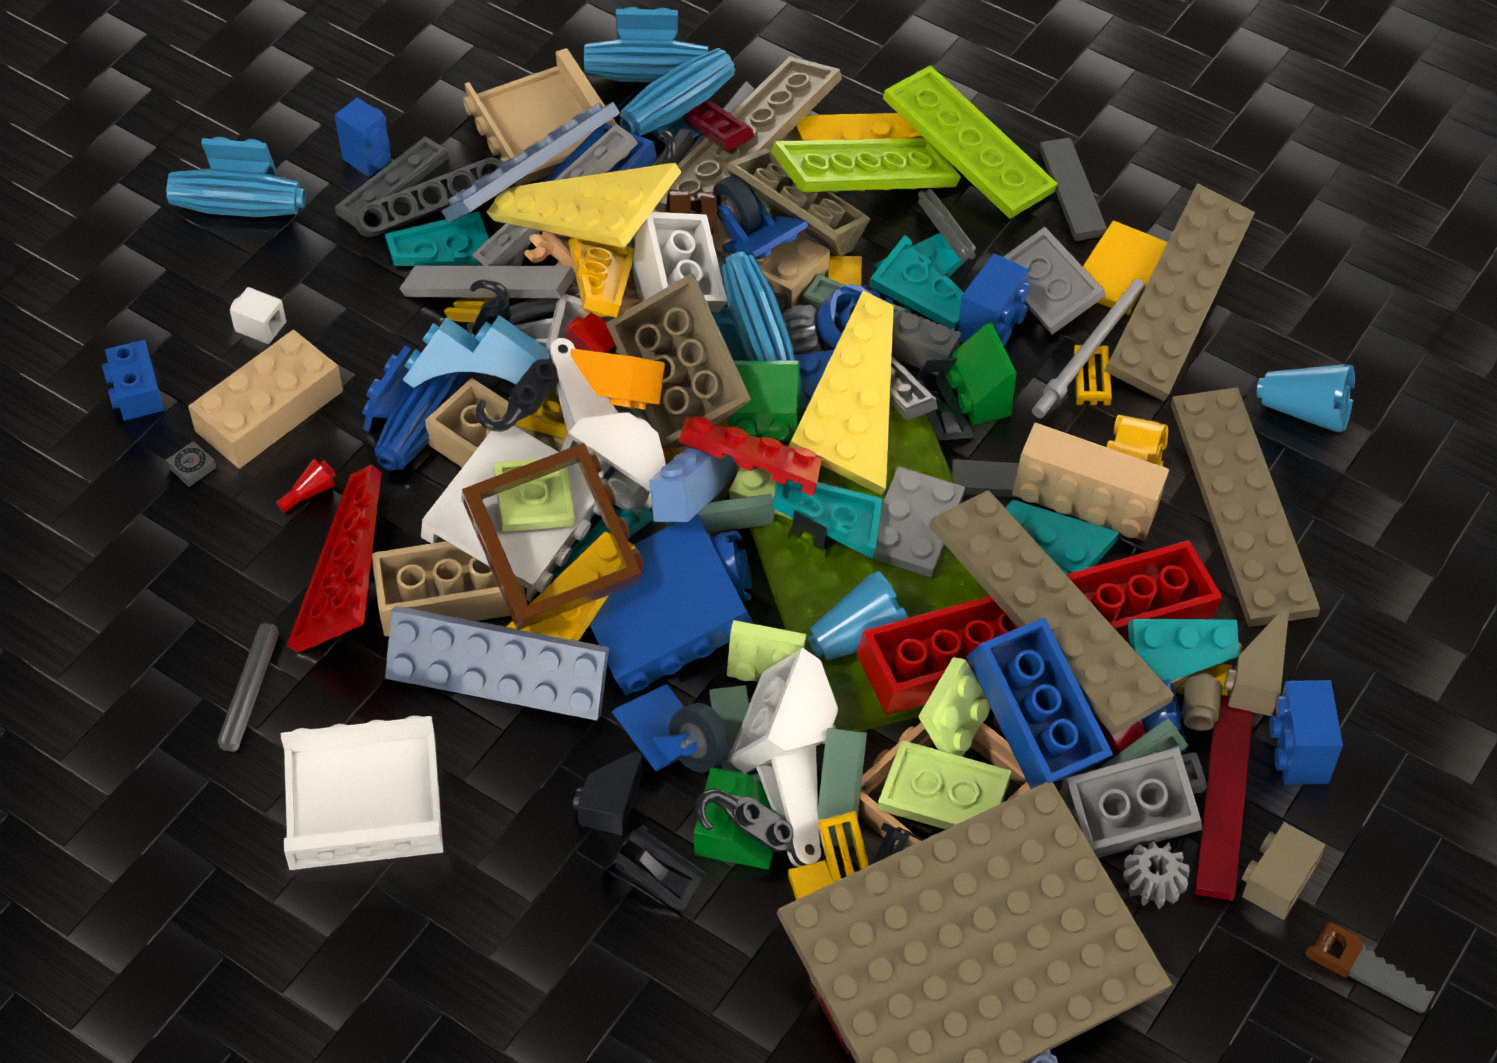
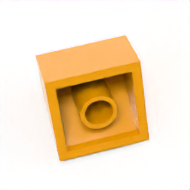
[570,349,665,410]

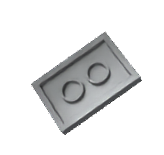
[1004,227,1105,335]
[864,466,965,578]

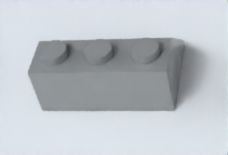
[1067,747,1202,858]

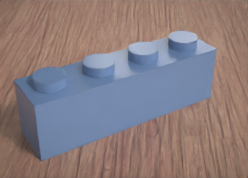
[649,446,737,522]

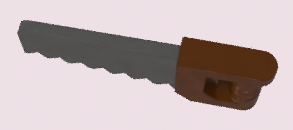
[1305,922,1435,1013]

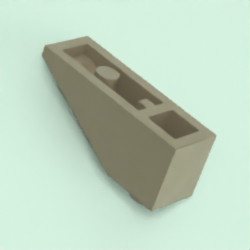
[1223,610,1289,716]

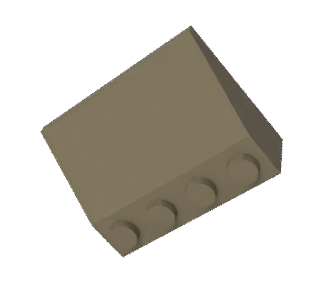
[726,148,871,256]
[606,274,751,448]

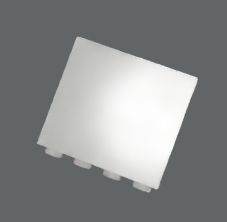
[421,426,609,602]
[281,716,443,870]

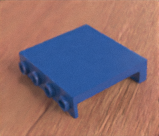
[590,514,754,695]

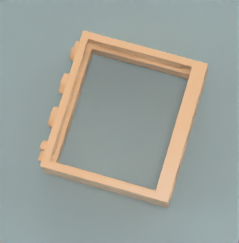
[858,722,1031,850]

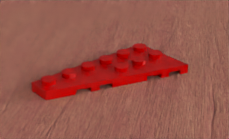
[287,465,382,653]

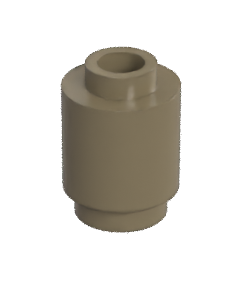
[1181,673,1222,731]

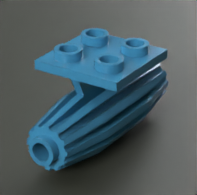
[584,7,708,82]
[620,48,735,144]
[166,137,306,217]
[711,251,795,361]

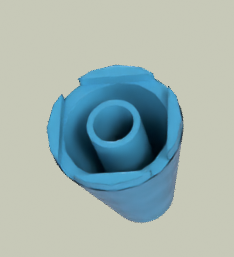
[1257,364,1355,432]
[806,571,908,661]

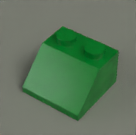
[946,323,1017,426]
[728,361,804,442]
[694,767,773,869]

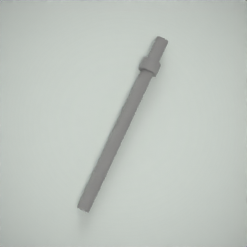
[1032,279,1145,418]

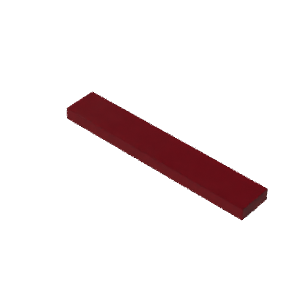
[1195,695,1253,901]

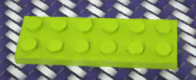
[883,65,1058,219]
[771,138,961,193]

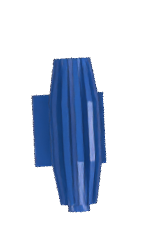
[362,346,468,471]

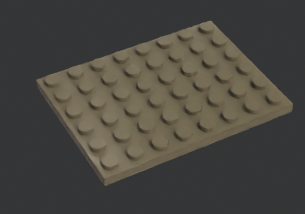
[777,782,1172,1063]

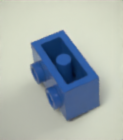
[335,97,392,177]
[102,340,164,421]

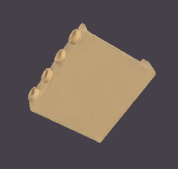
[463,48,617,186]

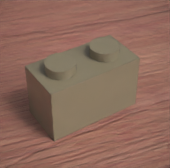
[1242,822,1326,920]

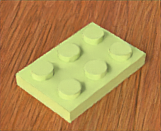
[878,740,1011,829]

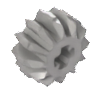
[782,304,825,355]
[1123,840,1190,909]

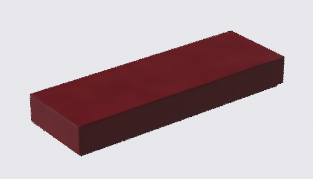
[683,100,755,152]

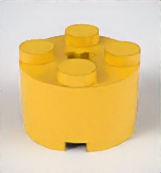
[1106,415,1168,467]

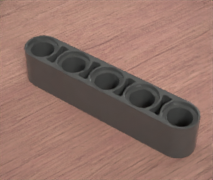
[355,158,502,237]

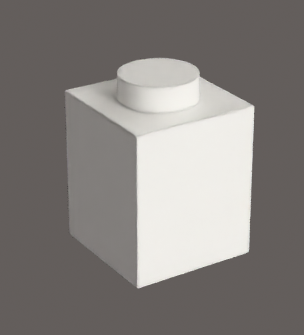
[230,287,286,344]

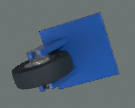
[713,176,809,259]
[612,684,730,772]

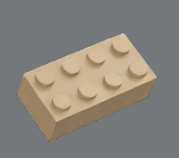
[712,214,830,309]
[188,329,343,469]
[425,378,565,468]
[1012,423,1169,541]
[372,541,526,636]

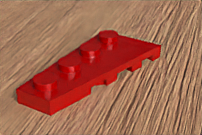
[678,416,822,496]

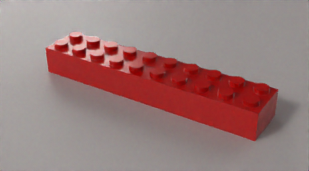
[856,540,1223,716]

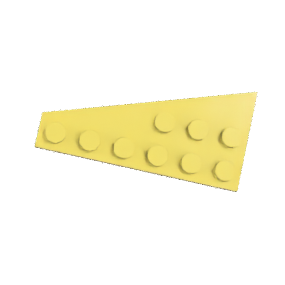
[487,163,681,248]
[788,290,893,496]

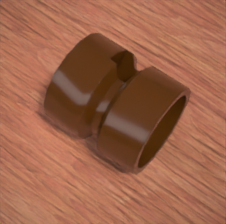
[666,189,717,235]

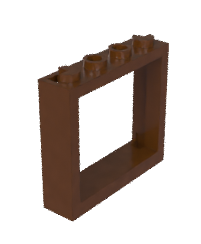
[461,443,644,630]

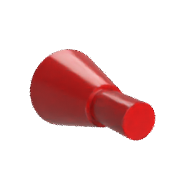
[276,459,336,513]

